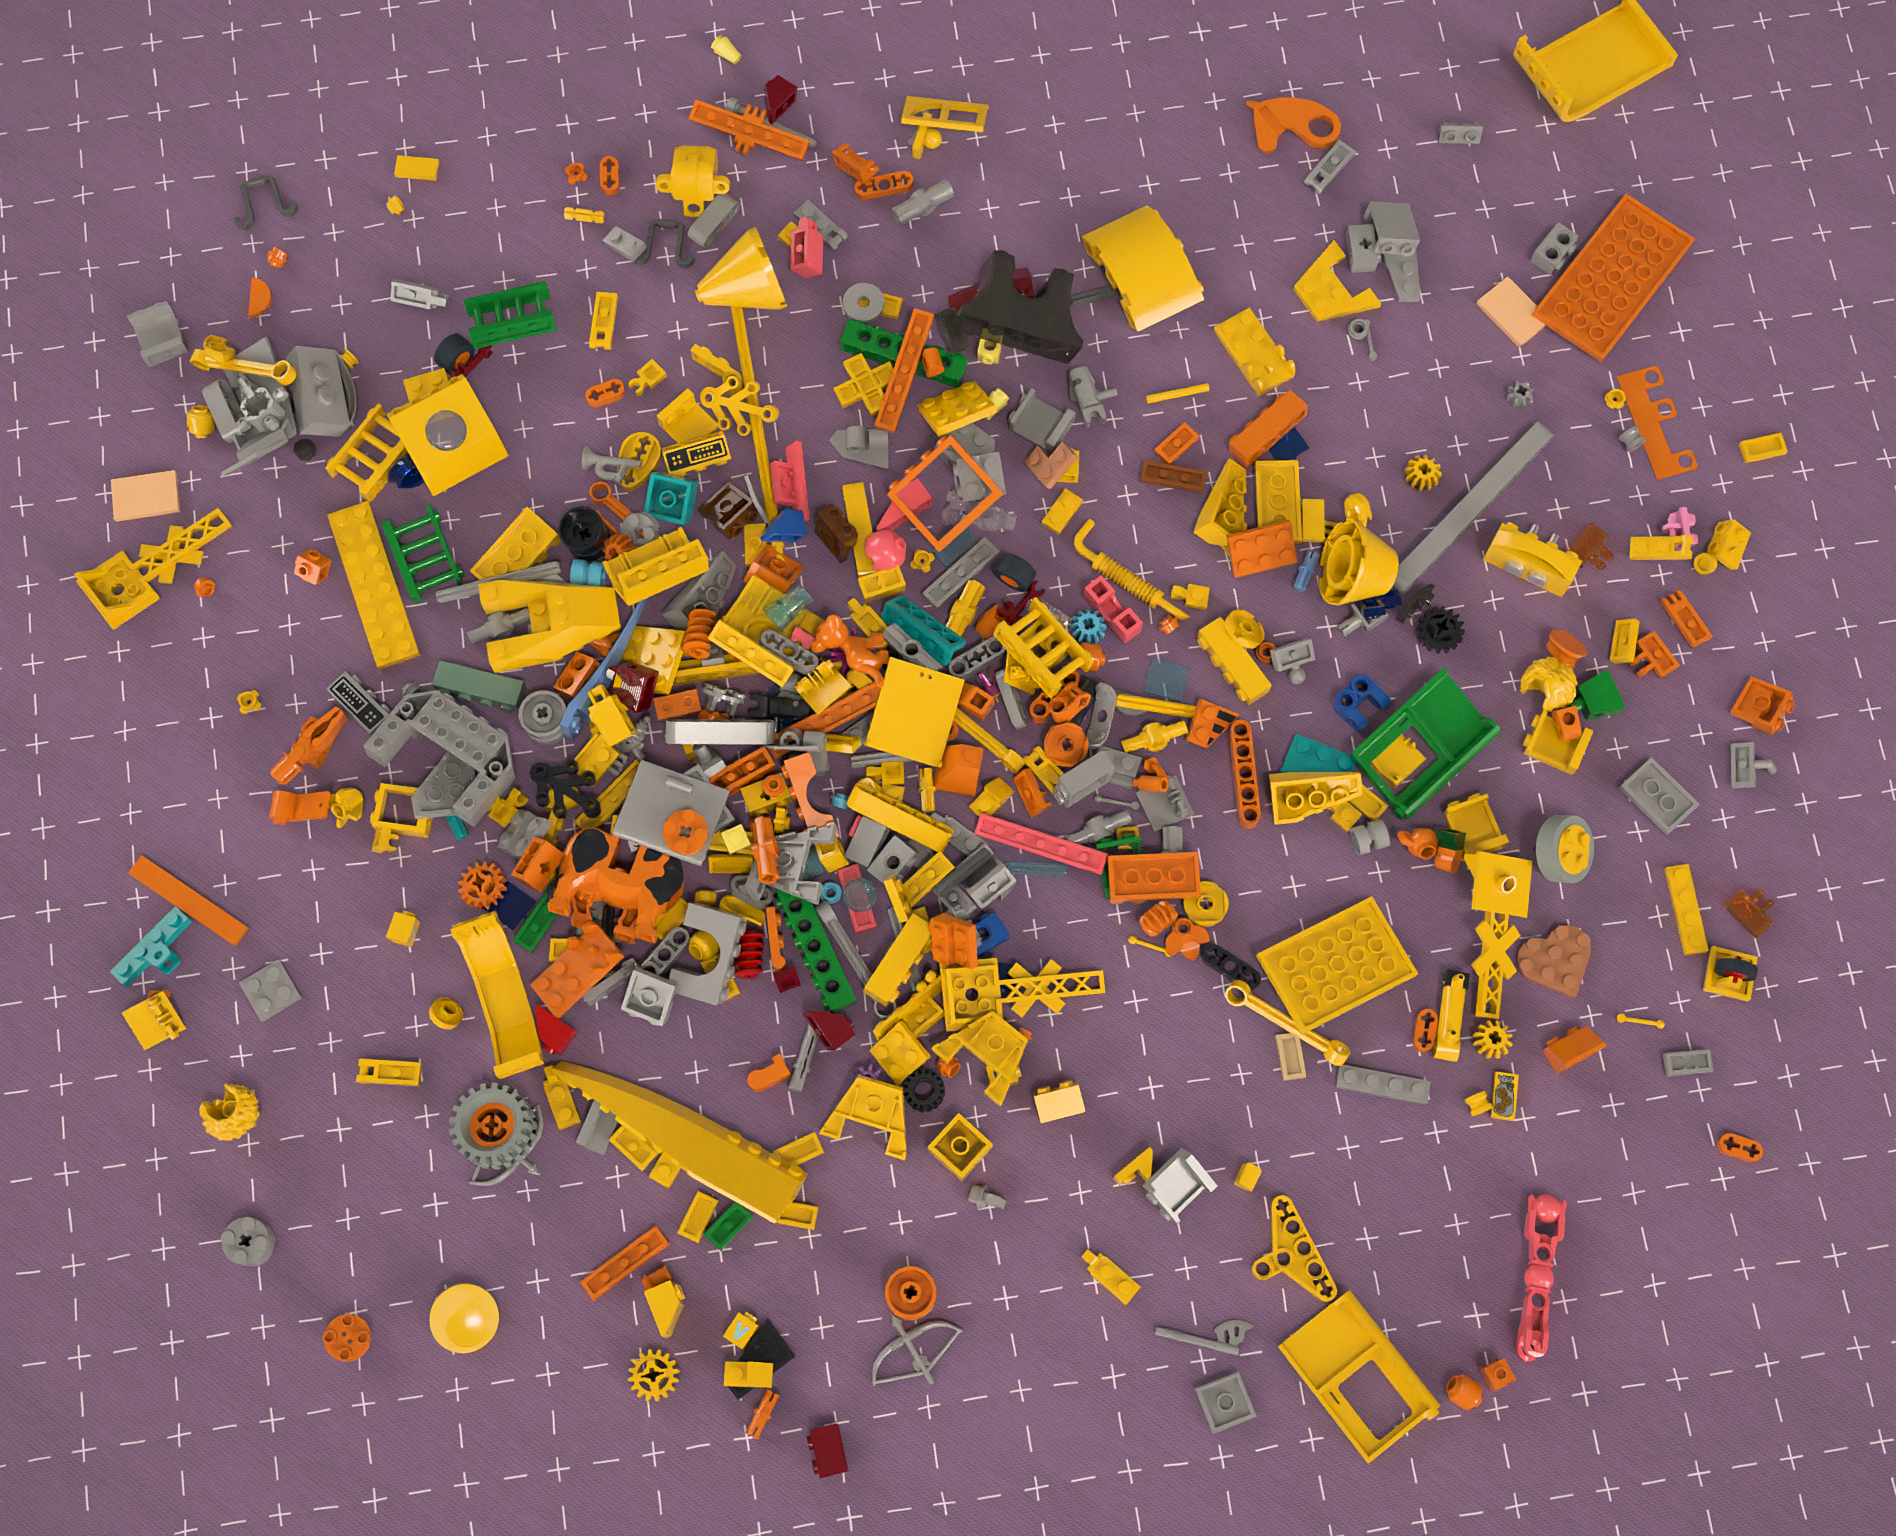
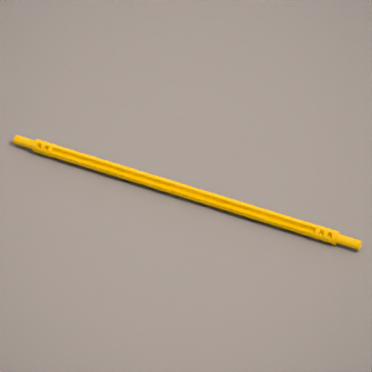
[731,307,785,562]

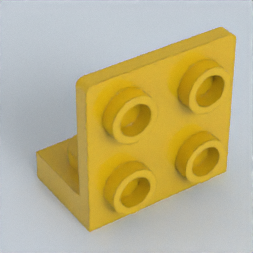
[657,388,718,443]

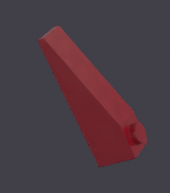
[948,268,1034,317]

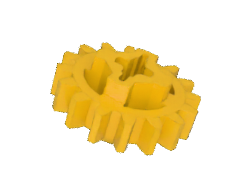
[628,1349,680,1402]

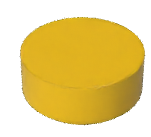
[1693,552,1717,575]

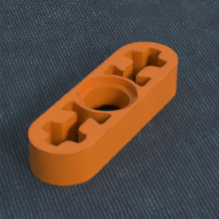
[854,171,914,200]

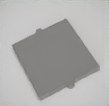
[744,475,769,524]

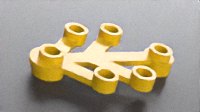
[700,376,779,436]

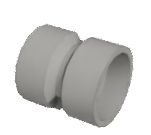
[1350,819,1390,856]

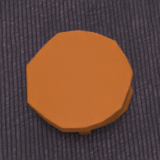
[1546,629,1588,669]

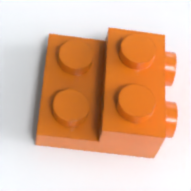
[1731,676,1795,736]
[928,913,978,969]

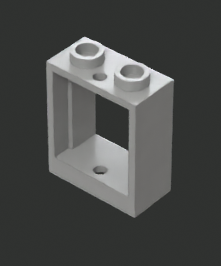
[1054,750,1115,809]

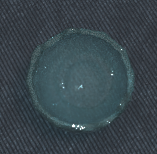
[843,878,877,912]

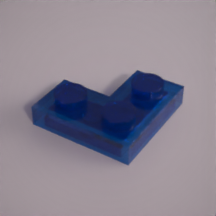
[1354,590,1402,619]

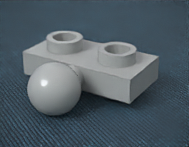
[1270,638,1316,685]

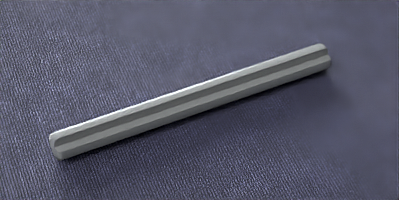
[436,561,561,603]

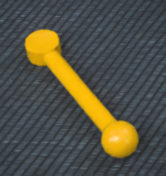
[1128,935,1171,957]
[1616,1013,1665,1029]

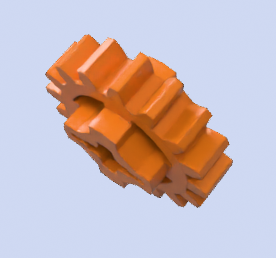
[458,861,507,910]

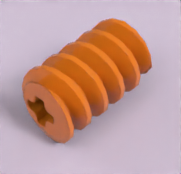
[683,609,717,659]

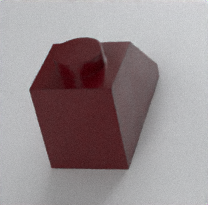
[764,75,798,124]
[802,1010,856,1051]

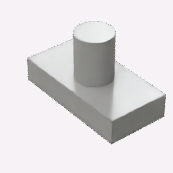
[692,744,726,778]

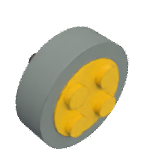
[1533,815,1594,883]

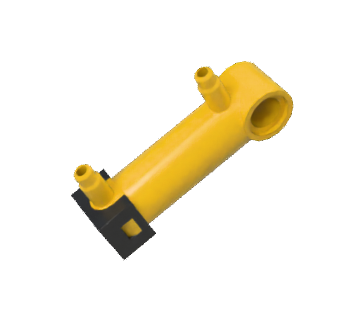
[1433,970,1470,1062]

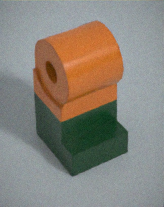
[1435,828,1466,873]

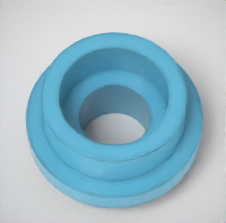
[830,793,849,810]
[820,882,842,904]

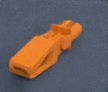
[270,706,349,785]

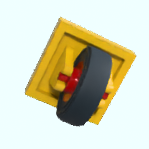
[1703,946,1758,1002]

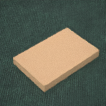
[1476,277,1546,348]
[111,470,180,522]

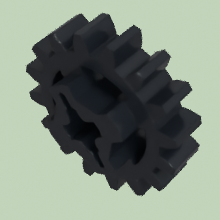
[1416,606,1465,654]

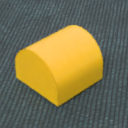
[1234,1162,1262,1192]

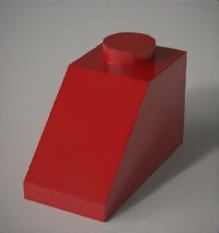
[535,1005,577,1056]

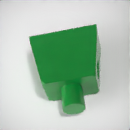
[1567,670,1626,720]

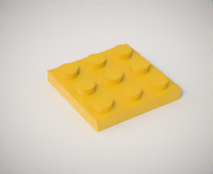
[917,381,997,437]
[612,626,686,695]

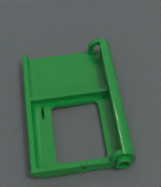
[1350,667,1501,820]

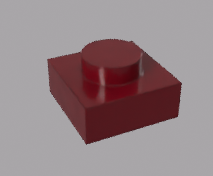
[773,965,801,993]

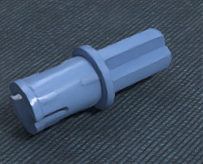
[1294,550,1320,592]

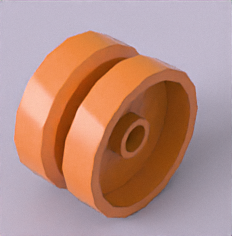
[885,1266,937,1321]

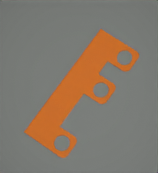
[1616,366,1698,480]

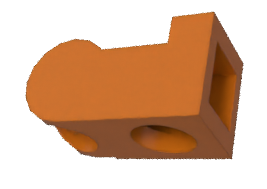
[747,1053,791,1092]

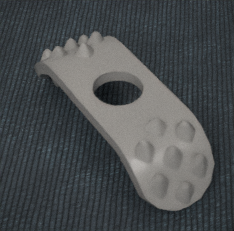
[1085,682,1117,747]

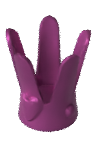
[974,669,1001,702]

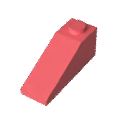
[876,478,932,532]

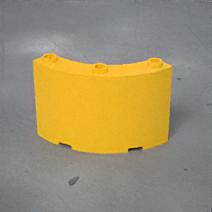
[1081,205,1204,332]

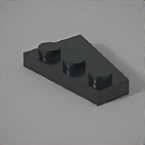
[728,1318,796,1400]

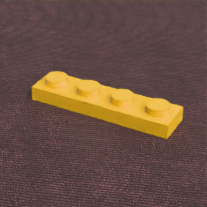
[1664,864,1709,956]

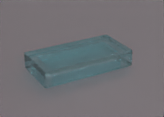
[932,527,979,569]

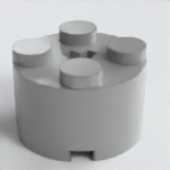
[221,1217,276,1266]

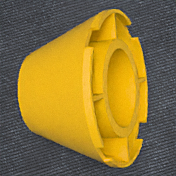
[1318,519,1399,606]

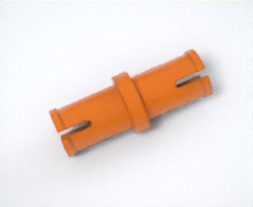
[745,1389,780,1440]

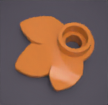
[1165,917,1210,961]

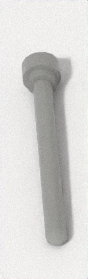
[725,97,817,147]

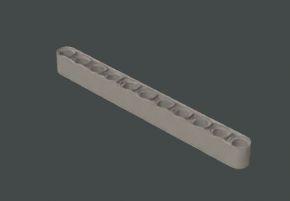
[1393,421,1555,595]

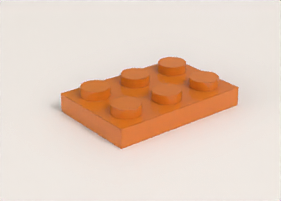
[1226,520,1297,578]

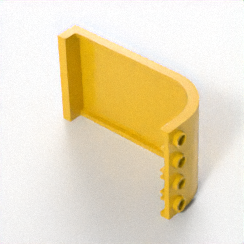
[1513,0,1678,122]

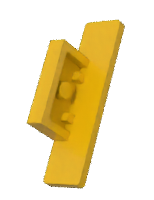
[873,976,944,1042]

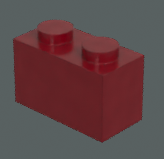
[807,1423,849,1478]

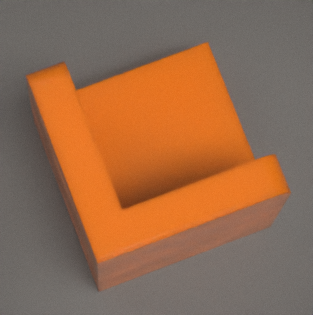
[975,604,1010,640]

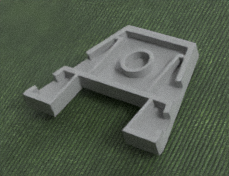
[758,822,837,904]

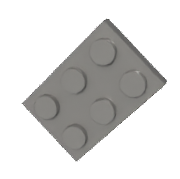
[1619,757,1700,835]

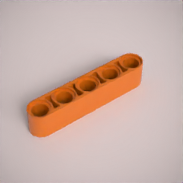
[1229,719,1261,829]

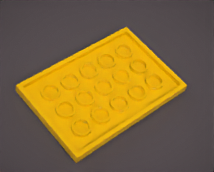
[1256,897,1418,1035]

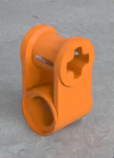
[1048,681,1091,724]

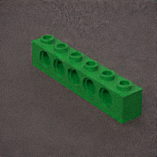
[840,319,968,388]
[774,889,857,1014]

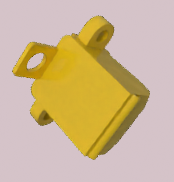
[655,145,730,217]

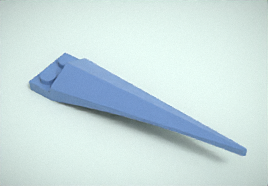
[560,598,648,741]

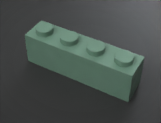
[432,660,527,713]

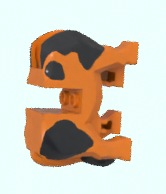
[546,828,684,944]

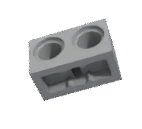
[1530,222,1579,275]

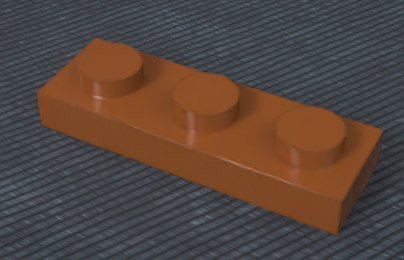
[1140,460,1207,494]

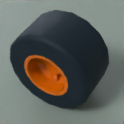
[434,333,475,374]
[993,553,1036,592]

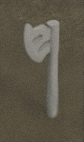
[1155,1320,1253,1356]

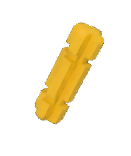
[564,207,605,224]

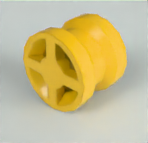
[1464,1091,1493,1117]

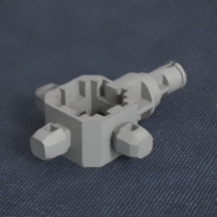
[235,373,289,432]

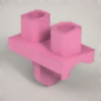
[1662,507,1698,551]

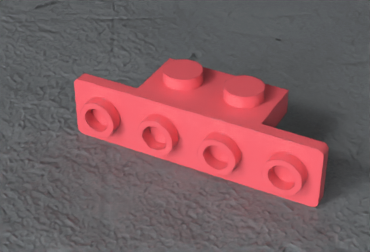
[770,440,809,522]

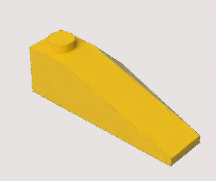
[1193,458,1247,546]
[1269,772,1362,825]

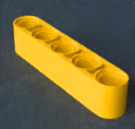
[842,481,878,578]
[846,783,954,852]

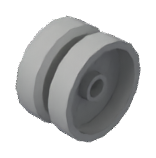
[519,690,567,745]

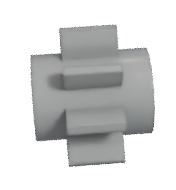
[1506,381,1534,409]

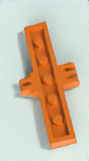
[688,99,810,161]

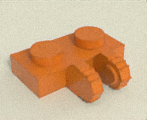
[1629,631,1680,679]

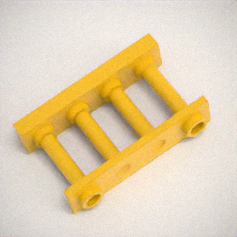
[325,403,409,503]
[993,597,1094,699]

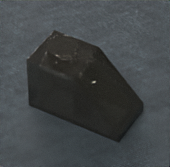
[935,308,971,354]

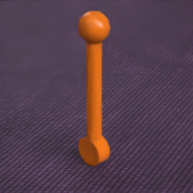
[596,510,620,534]

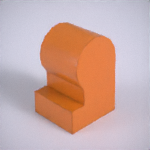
[1551,706,1582,742]

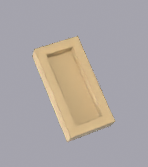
[1275,1033,1307,1081]

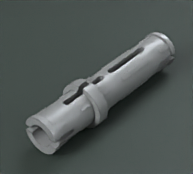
[788,1023,818,1092]

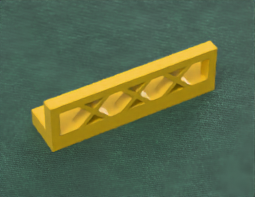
[673,654,759,686]

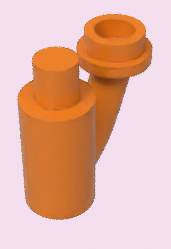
[1133,757,1169,792]

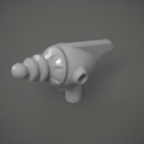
[614,716,651,761]

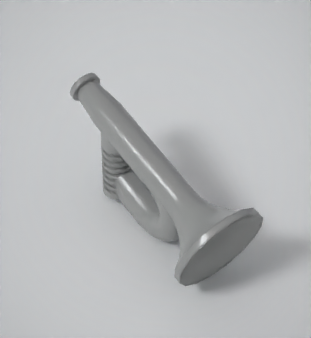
[582,445,642,484]

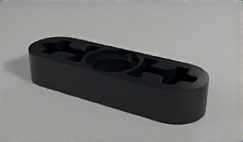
[1201,944,1261,991]

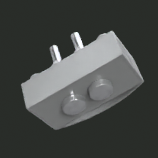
[286,346,357,437]

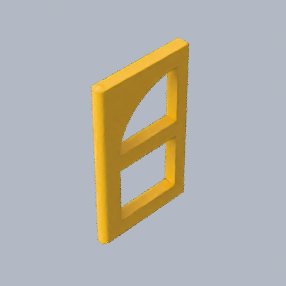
[901,96,989,132]

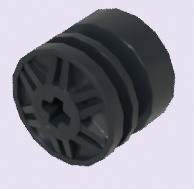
[558,506,611,561]

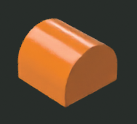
[921,348,944,378]

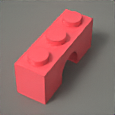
[1083,575,1143,645]

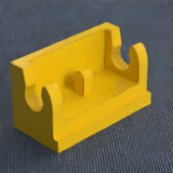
[858,565,906,604]

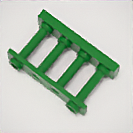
[463,281,557,349]
[381,504,465,605]

